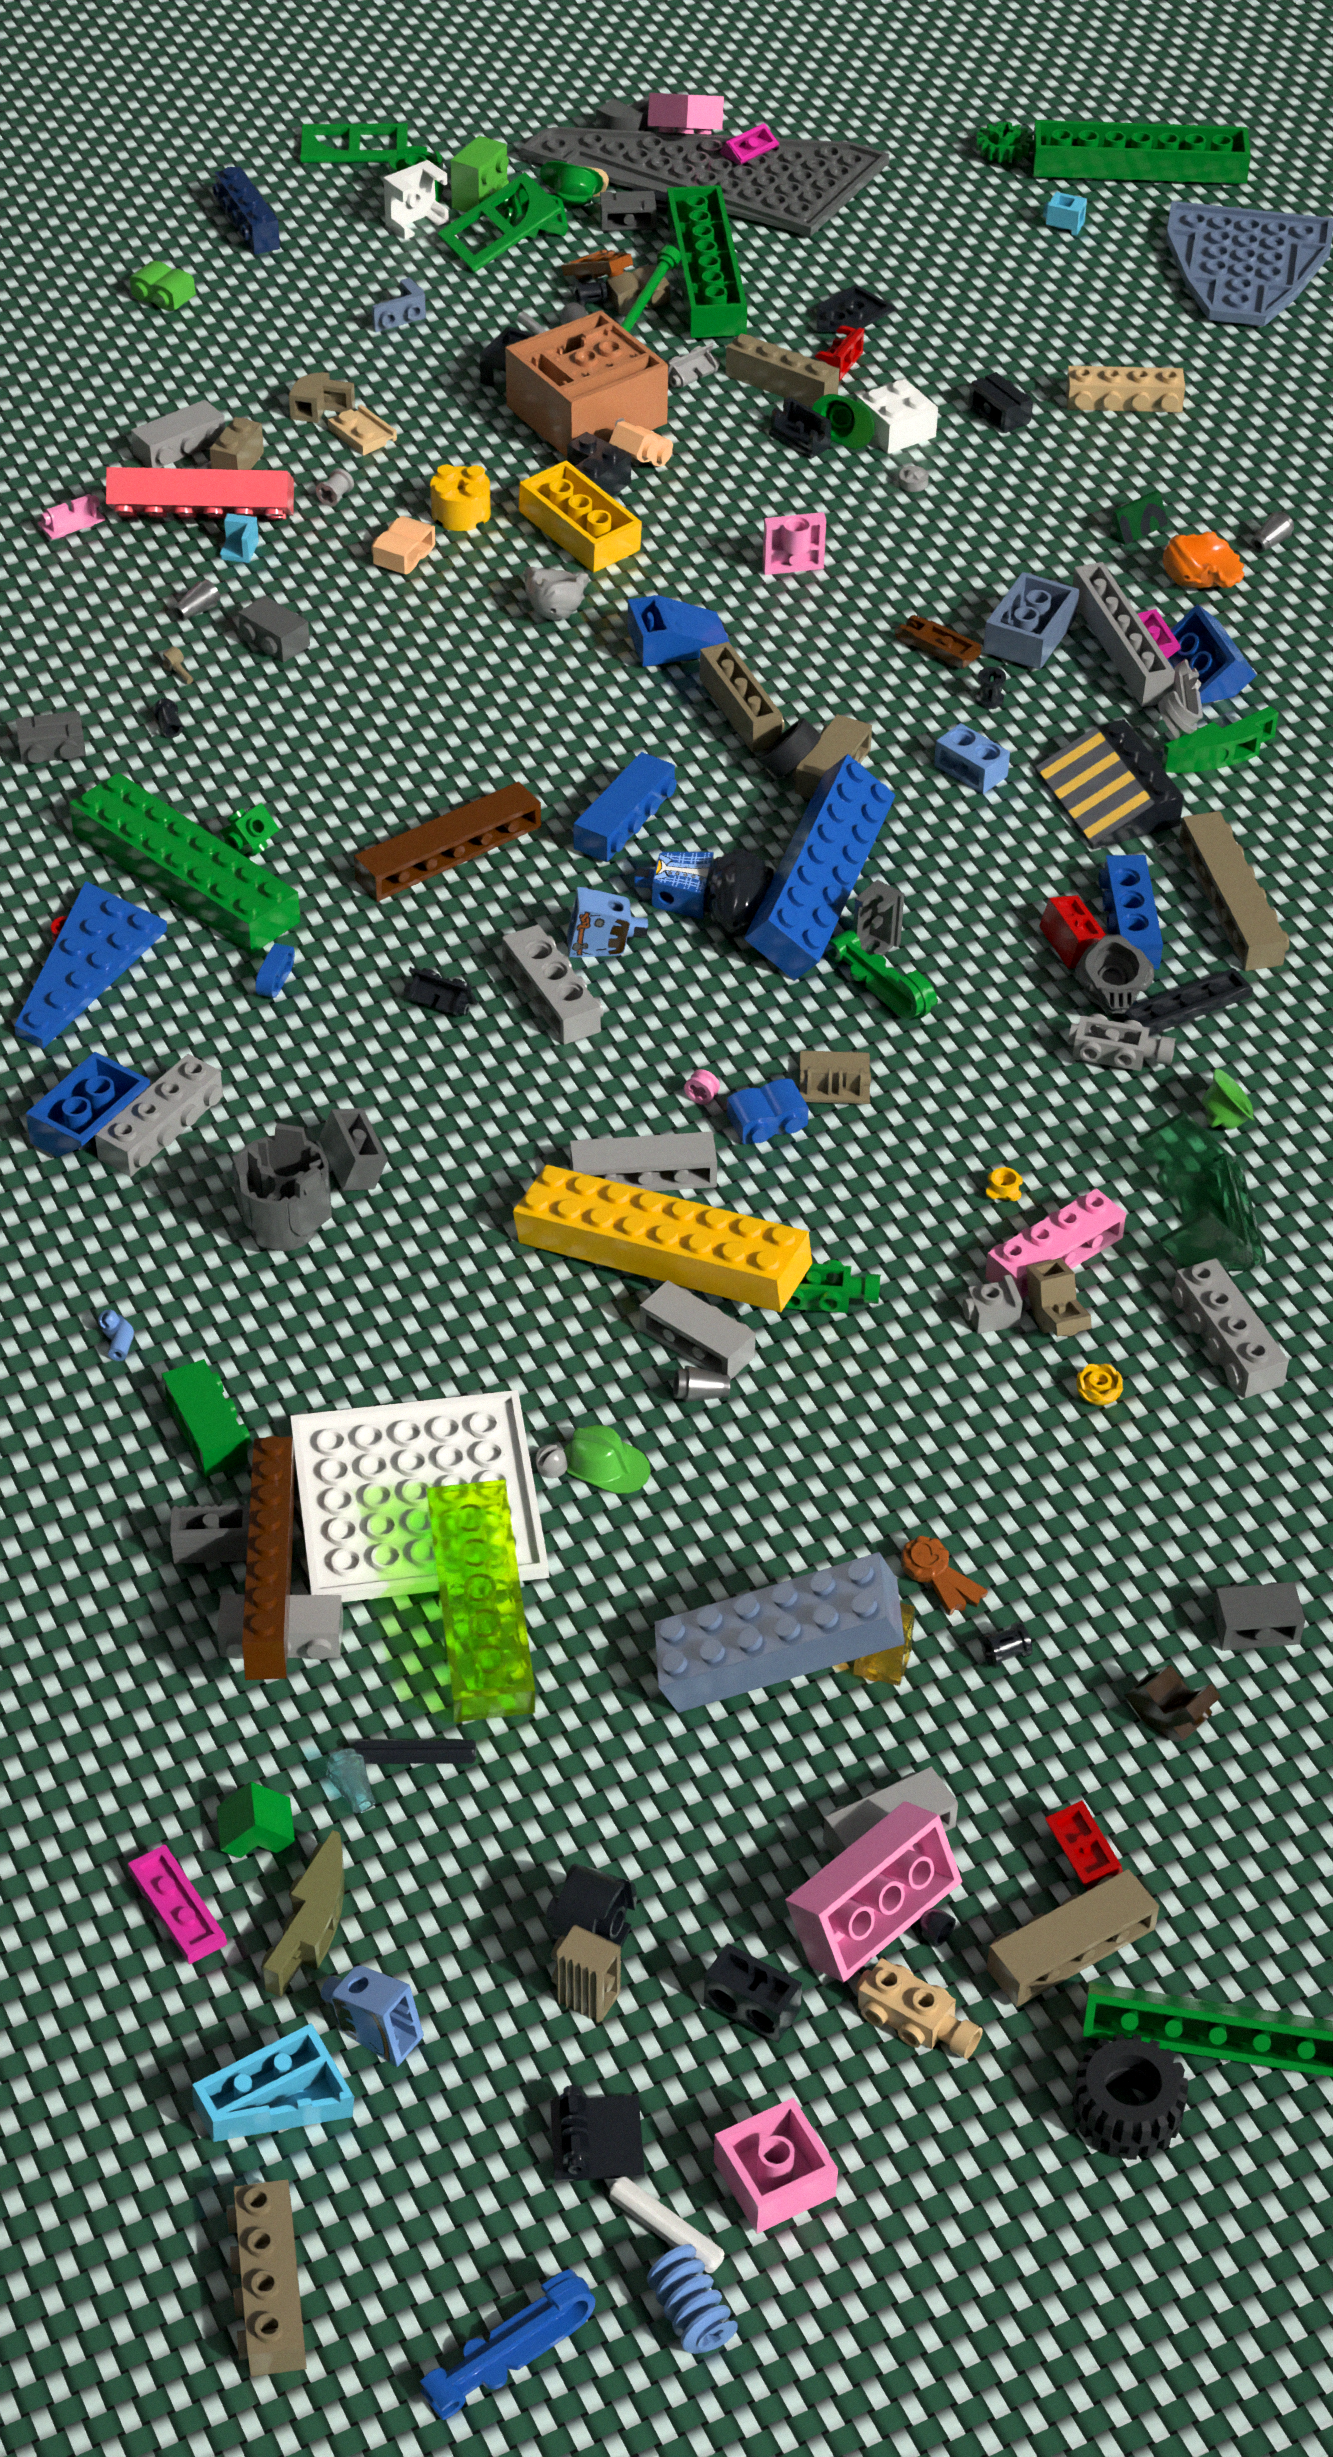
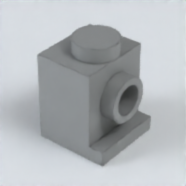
[962,1275,1023,1334]

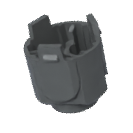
[231,1123,332,1251]

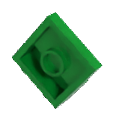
[500,188,568,238]

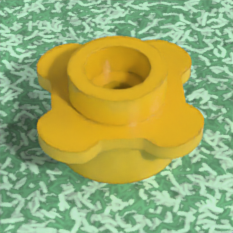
[986,1167,1023,1201]

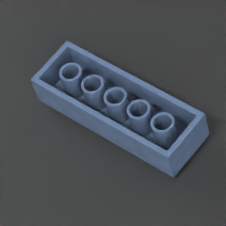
[654,1552,905,1713]

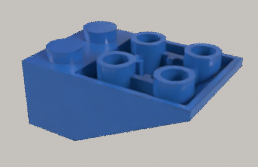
[628,595,731,667]

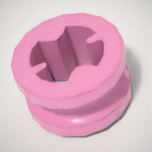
[684,1069,720,1105]

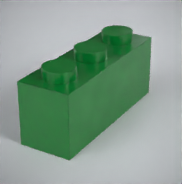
[161,1359,252,1478]

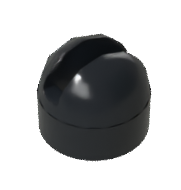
[919,1909,956,1947]

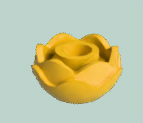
[1076,1364,1123,1406]

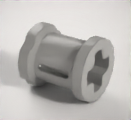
[316,468,354,507]

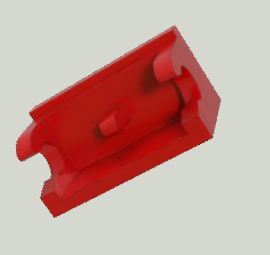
[815,326,864,382]
[1039,895,1106,969]
[1045,1800,1123,1891]

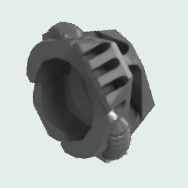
[1075,935,1154,1013]

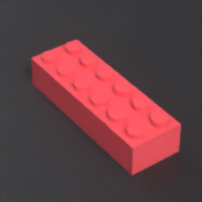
[106,467,294,520]

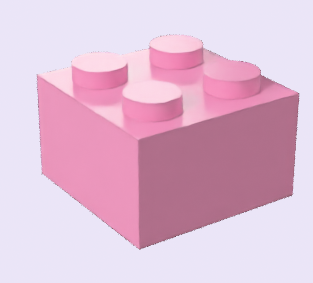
[648,93,724,134]
[714,2097,838,2234]

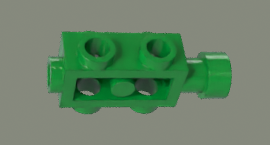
[784,1260,881,1313]

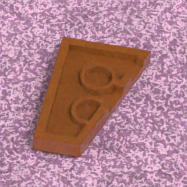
[561,249,633,279]

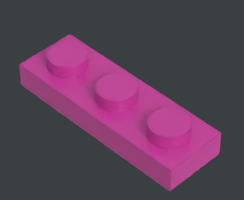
[128,1844,227,1965]

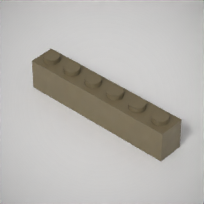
[1179,811,1289,971]

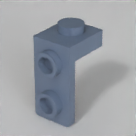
[372,277,426,332]

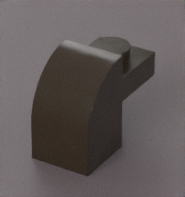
[1124,1665,1221,1741]

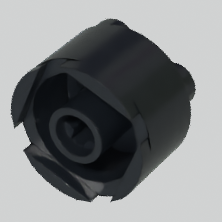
[546,1863,637,1950]

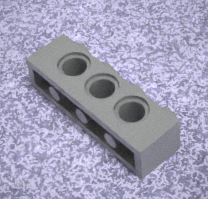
[502,924,603,1045]

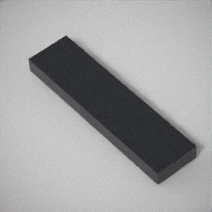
[1119,968,1253,1036]

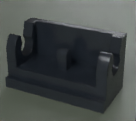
[769,397,832,459]

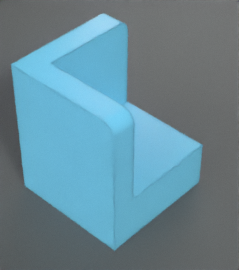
[220,513,259,563]

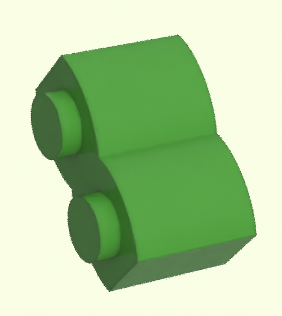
[129,261,196,311]

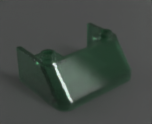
[1136,1110,1267,1272]

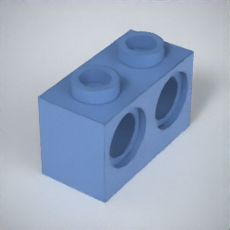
[934,723,1010,794]

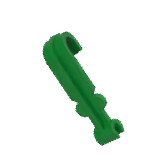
[827,930,938,1019]

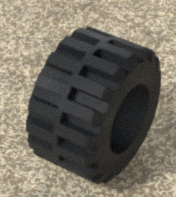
[1072,2034,1188,2160]

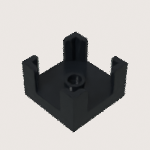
[479,326,535,386]

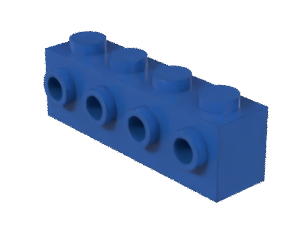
[573,752,677,862]

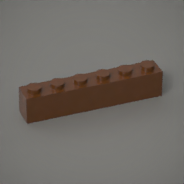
[354,781,541,902]

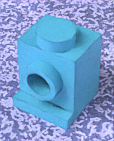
[1043,192,1087,236]

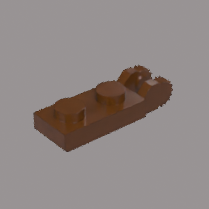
[894,615,981,669]

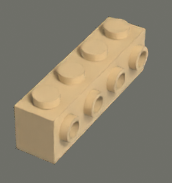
[1066,366,1185,412]

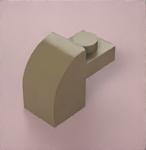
[289,372,355,423]
[1026,1258,1092,1337]

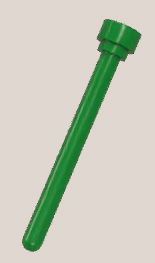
[620,245,682,332]

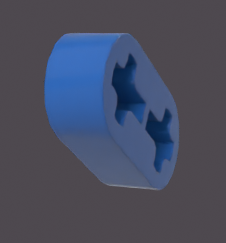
[256,943,295,998]

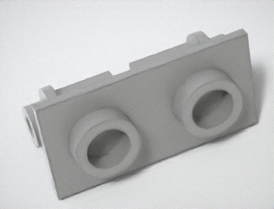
[667,343,720,388]

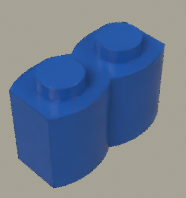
[727,1079,809,1144]

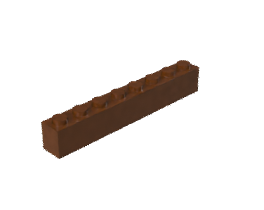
[242,1436,295,1680]

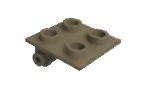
[800,1051,871,1104]

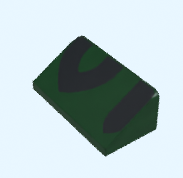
[1110,490,1168,545]

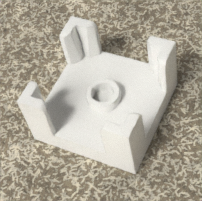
[383,160,449,240]

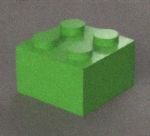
[450,135,509,213]

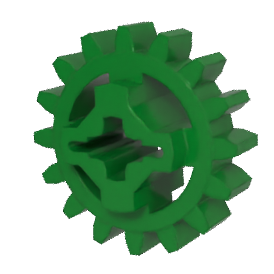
[976,122,1033,163]

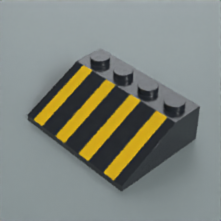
[1035,719,1184,850]

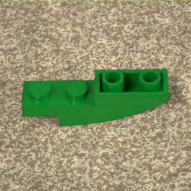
[1161,706,1279,773]

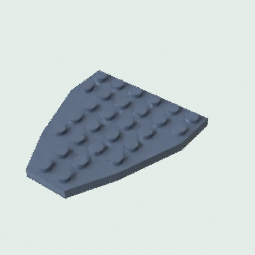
[1166,201,1333,326]

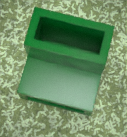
[216,1781,295,1858]

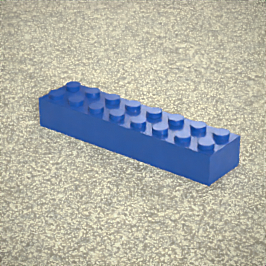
[744,754,896,981]

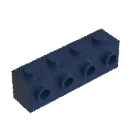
[212,166,280,255]

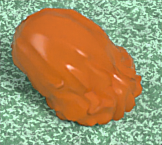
[1162,531,1245,589]

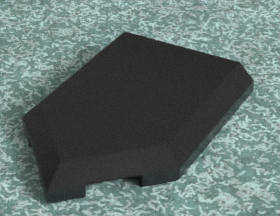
[817,284,896,333]

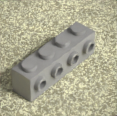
[95,1054,223,1177]
[1172,1258,1289,1398]

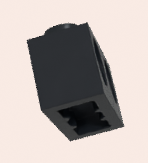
[704,1943,802,2043]

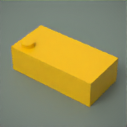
[519,460,642,573]

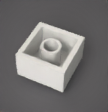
[857,379,938,454]

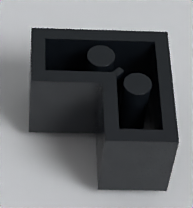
[567,432,631,497]

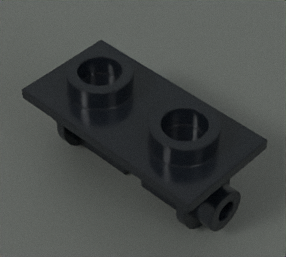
[403,967,478,1017]

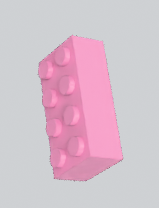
[785,1801,963,1982]

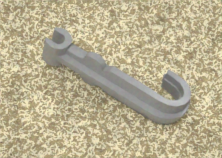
[1158,659,1203,737]

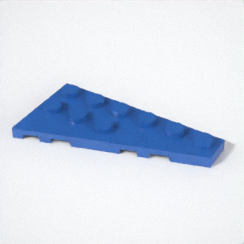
[14,881,167,1049]

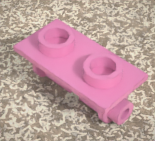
[38,494,105,540]

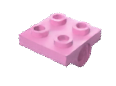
[762,512,826,575]

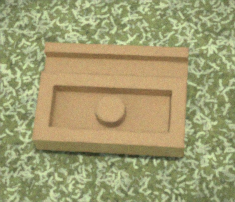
[328,404,397,456]

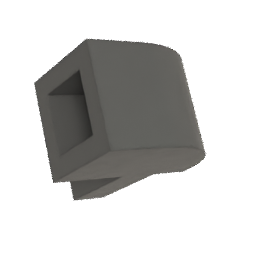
[596,96,649,131]

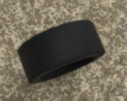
[761,718,821,778]

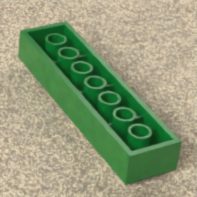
[1032,120,1251,185]
[667,185,747,339]
[69,772,301,955]

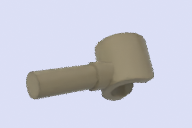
[163,646,193,684]

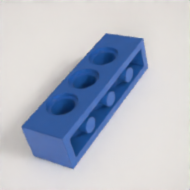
[1098,855,1163,969]

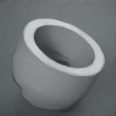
[536,1444,568,1478]

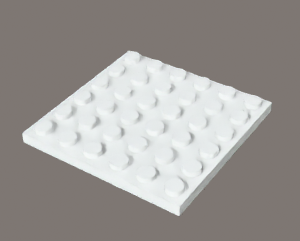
[290,1390,549,1602]

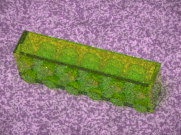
[426,1479,535,1723]

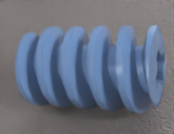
[647,2244,738,2354]

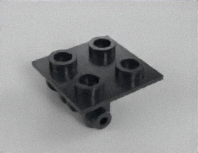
[550,2085,645,2182]

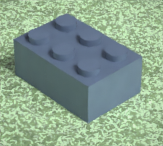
[983,572,1079,670]

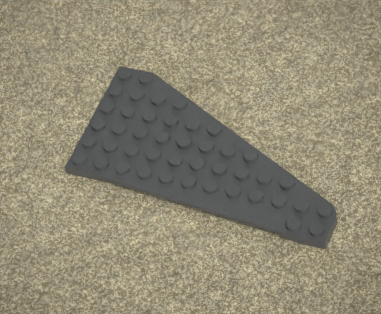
[521,127,890,237]

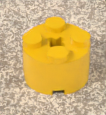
[430,464,491,531]

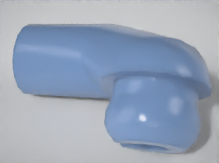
[98,1309,134,1361]

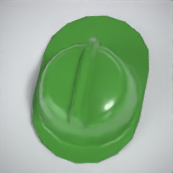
[1201,1069,1254,1130]
[564,1424,651,1494]

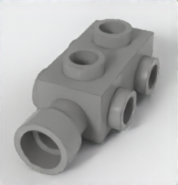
[1068,1014,1176,1071]

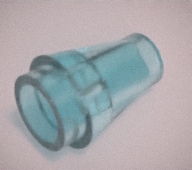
[326,1748,376,1813]

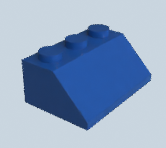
[1167,604,1257,704]
[26,1052,151,1158]

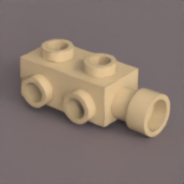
[856,1958,983,2059]

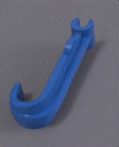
[420,2269,596,2420]

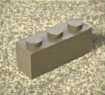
[792,714,872,799]

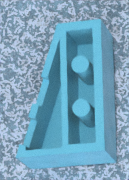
[192,2023,354,2142]

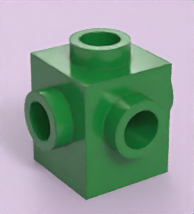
[219,802,280,857]

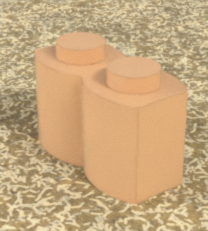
[609,421,673,467]
[371,516,435,574]

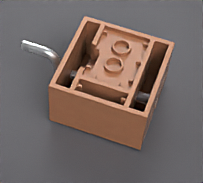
[505,310,668,457]

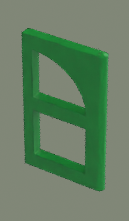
[300,123,408,163]
[437,172,562,273]

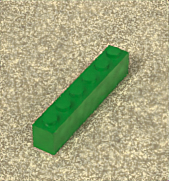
[1083,1982,1333,2077]

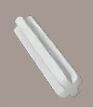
[609,2177,724,2273]

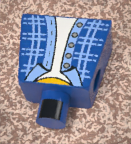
[635,852,714,919]

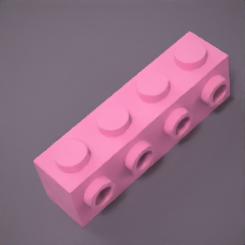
[985,1188,1126,1299]

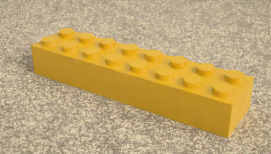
[513,1165,812,1312]

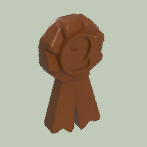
[901,1535,988,1616]

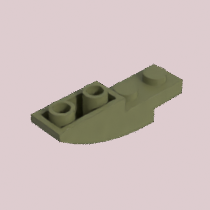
[261,1830,345,1997]

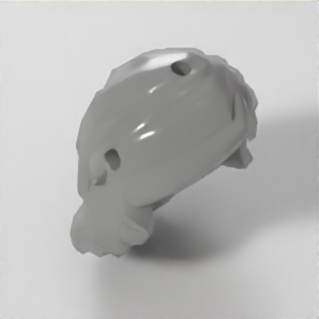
[523,567,590,621]

